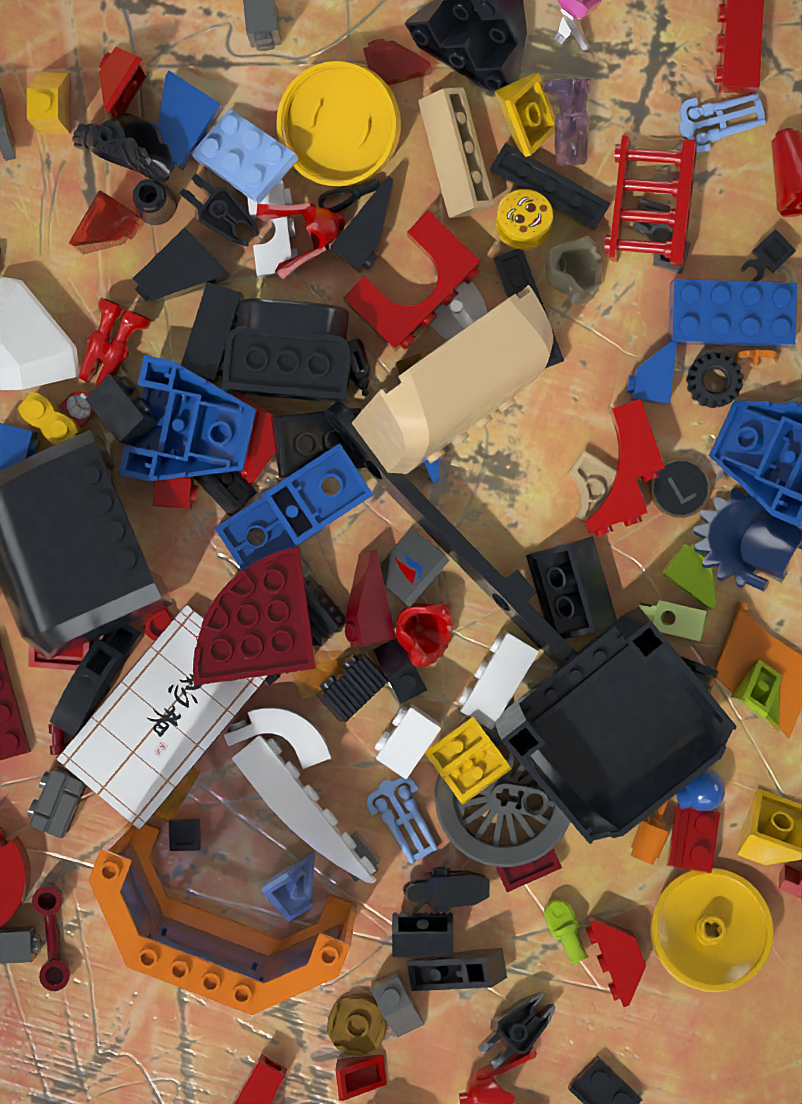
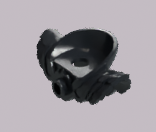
[72,113,173,183]

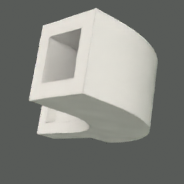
[224,706,332,769]

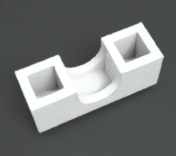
[247,180,298,279]

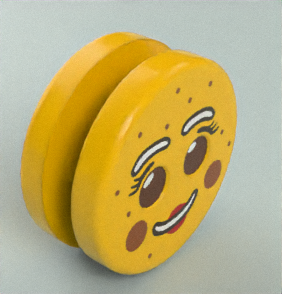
[496,189,553,250]

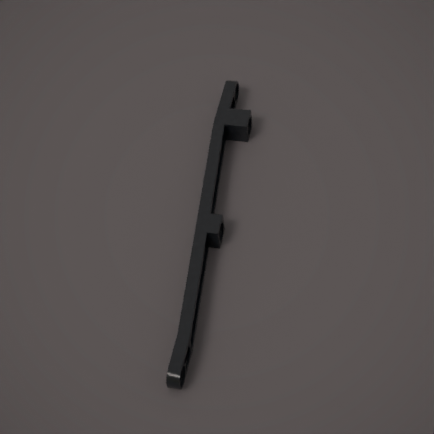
[325,401,577,667]

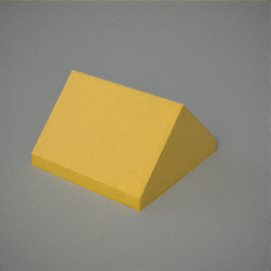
[495,72,559,157]

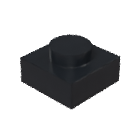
[169,818,201,851]

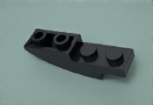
[50,624,144,738]

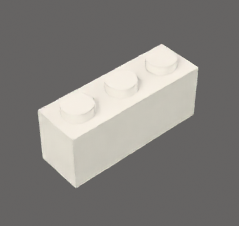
[458,632,539,730]

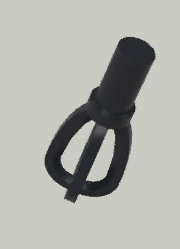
[318,177,380,213]

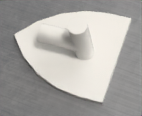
[430,282,487,340]

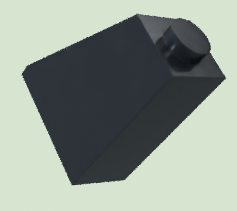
[132,228,230,304]

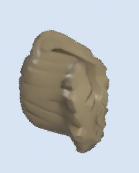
[546,236,603,305]

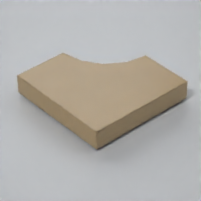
[567,449,616,522]

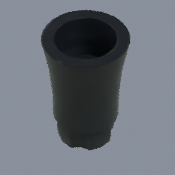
[133,179,177,225]

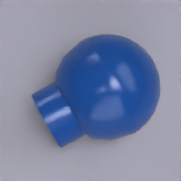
[676,769,725,811]

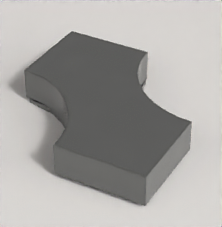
[0,88,16,161]
[632,198,691,274]

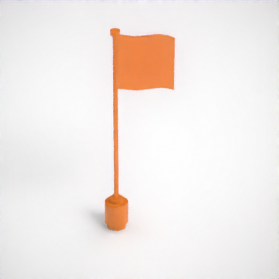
[631,601,802,864]

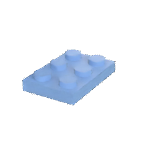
[191,109,298,204]

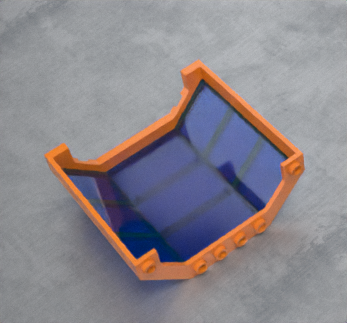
[88,821,357,1015]

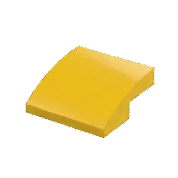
[425,716,512,805]

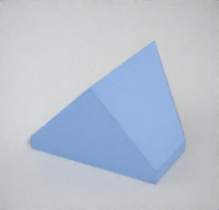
[261,850,315,922]

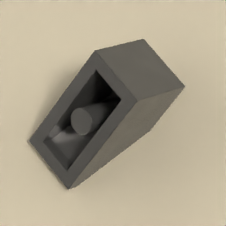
[370,970,425,1038]

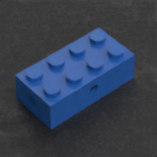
[668,279,797,348]

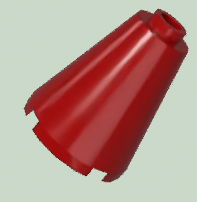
[771,128,802,217]

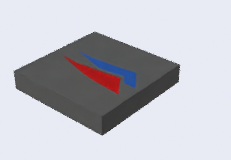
[380,528,450,607]

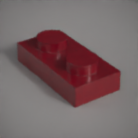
[495,848,562,892]

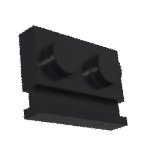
[568,1056,642,1104]

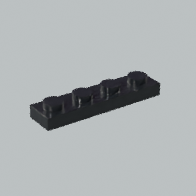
[490,142,610,231]
[493,249,564,369]

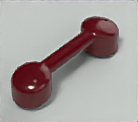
[32,884,71,992]

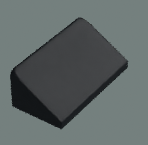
[192,471,257,517]

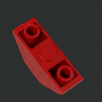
[233,392,276,484]
[585,915,646,1007]

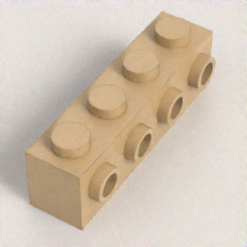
[418,87,495,218]

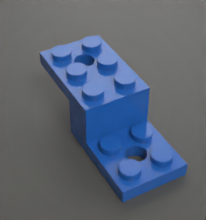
[214,443,373,570]

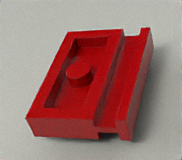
[667,805,720,874]

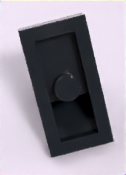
[373,639,427,704]

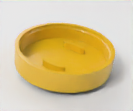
[277,61,401,186]

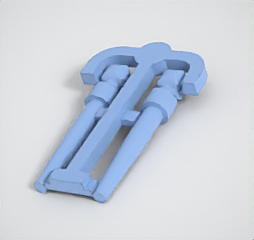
[679,93,766,153]
[367,777,439,864]

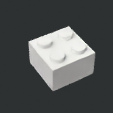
[375,703,441,779]

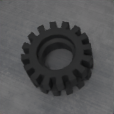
[686,352,744,408]

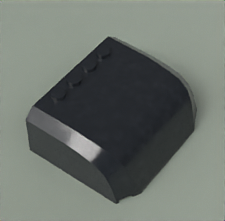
[0,430,173,660]
[495,607,737,844]

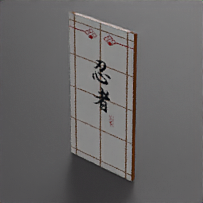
[57,605,269,830]

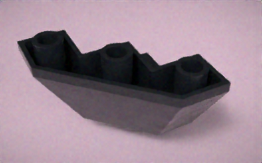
[405,0,527,92]

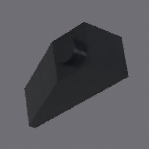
[330,175,394,273]
[407,948,507,991]

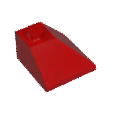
[99,47,150,119]

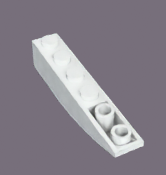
[232,735,377,884]

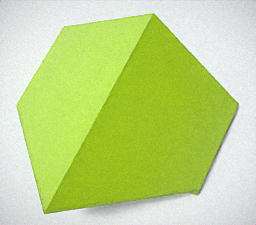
[731,659,783,732]

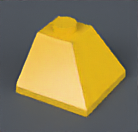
[737,789,802,865]

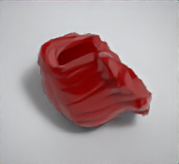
[395,602,454,667]

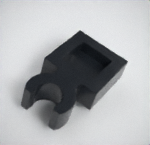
[740,229,796,282]

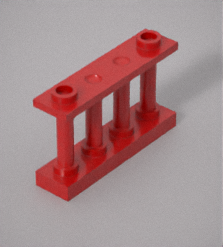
[605,135,697,267]

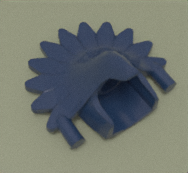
[693,488,802,592]

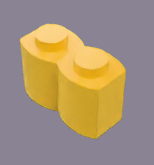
[18,392,83,445]

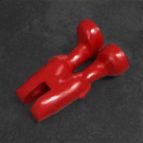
[79,297,152,387]

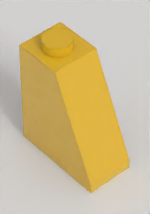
[27,72,70,134]

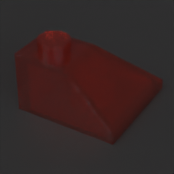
[69,190,140,255]

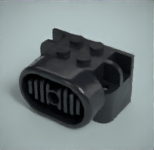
[222,298,352,404]

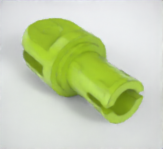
[544,899,589,965]

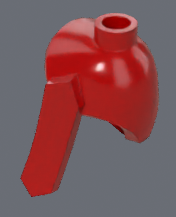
[256,203,345,279]
[459,1047,537,1104]

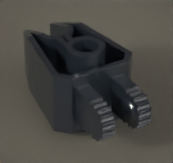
[179,173,259,247]
[402,867,490,912]
[478,992,555,1068]

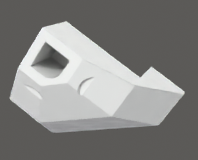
[0,276,79,390]

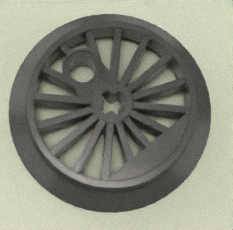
[435,727,570,867]

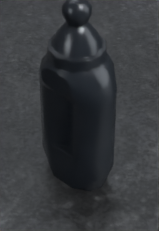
[347,339,371,396]

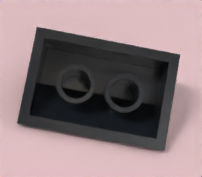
[526,536,617,639]

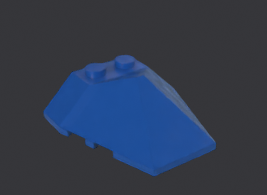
[118,355,257,481]
[709,401,802,528]

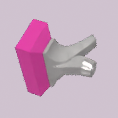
[554,0,602,51]

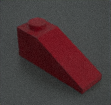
[345,549,396,648]

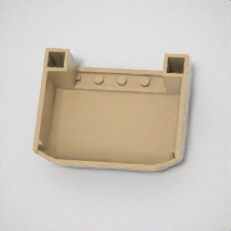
[352,285,554,474]

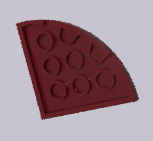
[193,547,317,686]

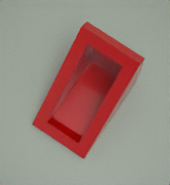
[335,1054,387,1101]

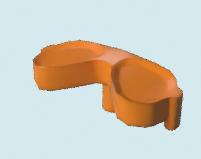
[735,350,778,365]

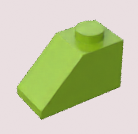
[661,543,717,610]

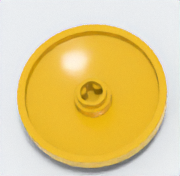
[650,868,774,992]

